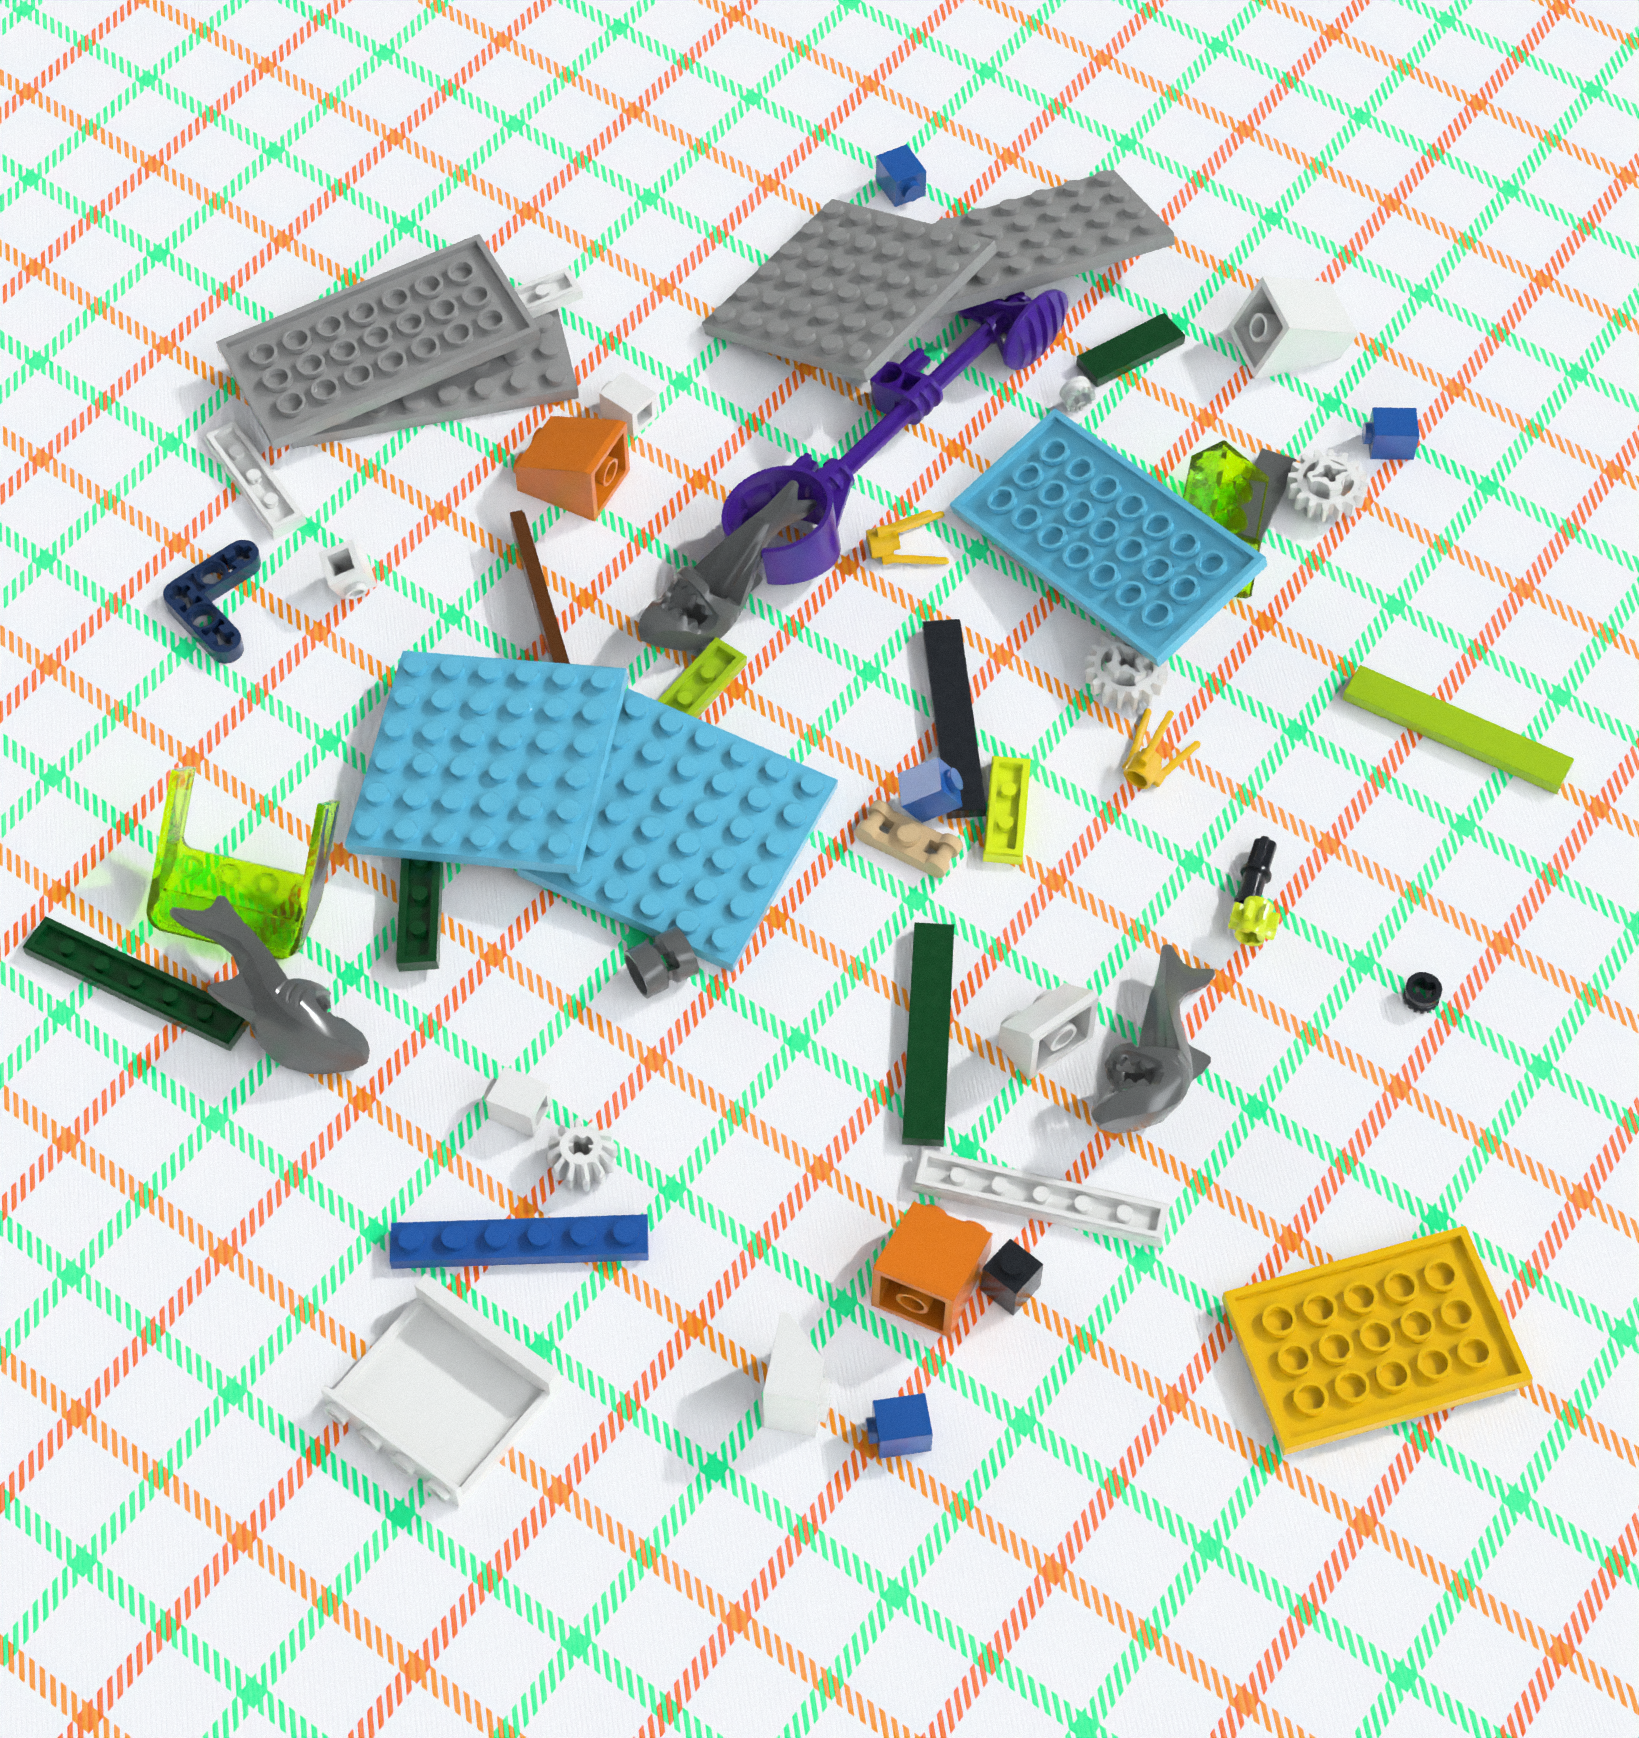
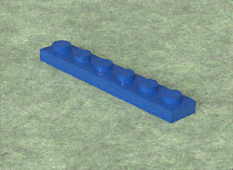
[389,1214,649,1269]

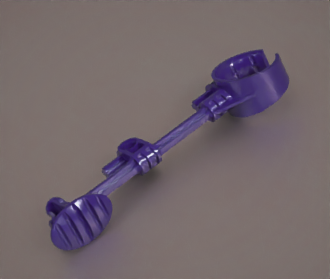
[721,289,1068,585]

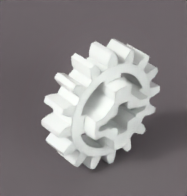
[1286,448,1369,522]
[1084,635,1169,709]

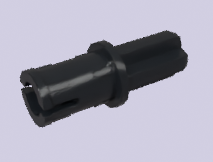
[1234,836,1277,904]

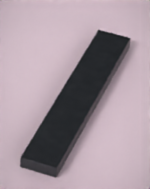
[922,619,986,819]

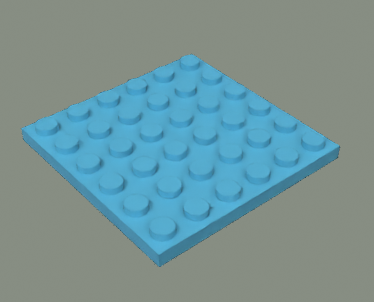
[345,651,629,874]
[517,688,838,973]

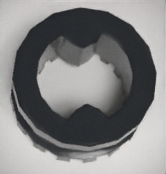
[1403,972,1443,1014]

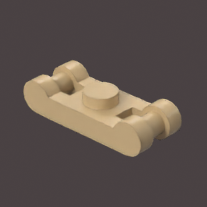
[854,800,963,878]

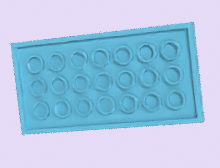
[950,408,1268,667]

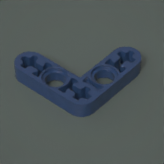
[163,540,261,664]

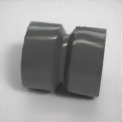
[624,926,699,999]

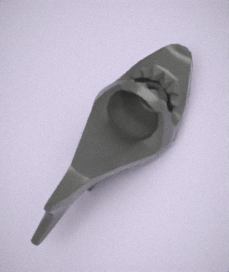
[638,480,817,651]
[170,895,370,1074]
[1091,944,1215,1133]

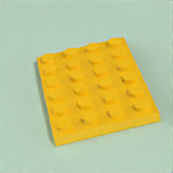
[1222,1225,1533,1456]

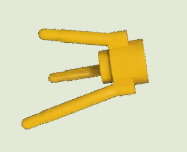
[866,510,949,565]
[1122,708,1201,789]

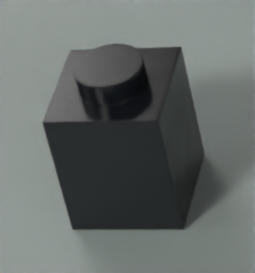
[980,1239,1044,1316]

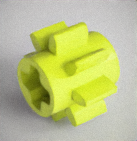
[1228,896,1281,946]

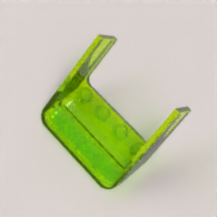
[146,766,340,959]

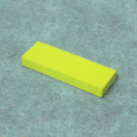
[982,756,1031,865]

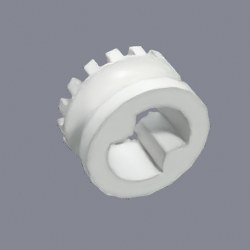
[1059,376,1096,412]

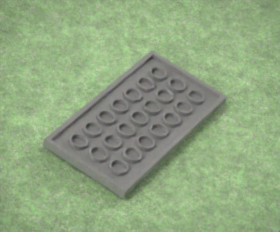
[930,169,1175,320]
[216,234,541,451]
[291,309,579,449]

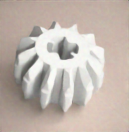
[546,1118,618,1192]

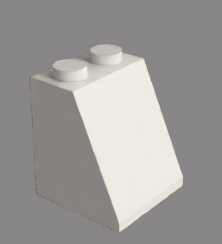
[1227,276,1358,379]

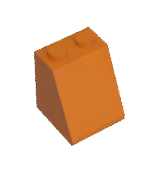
[513,416,630,522]
[871,1201,993,1338]

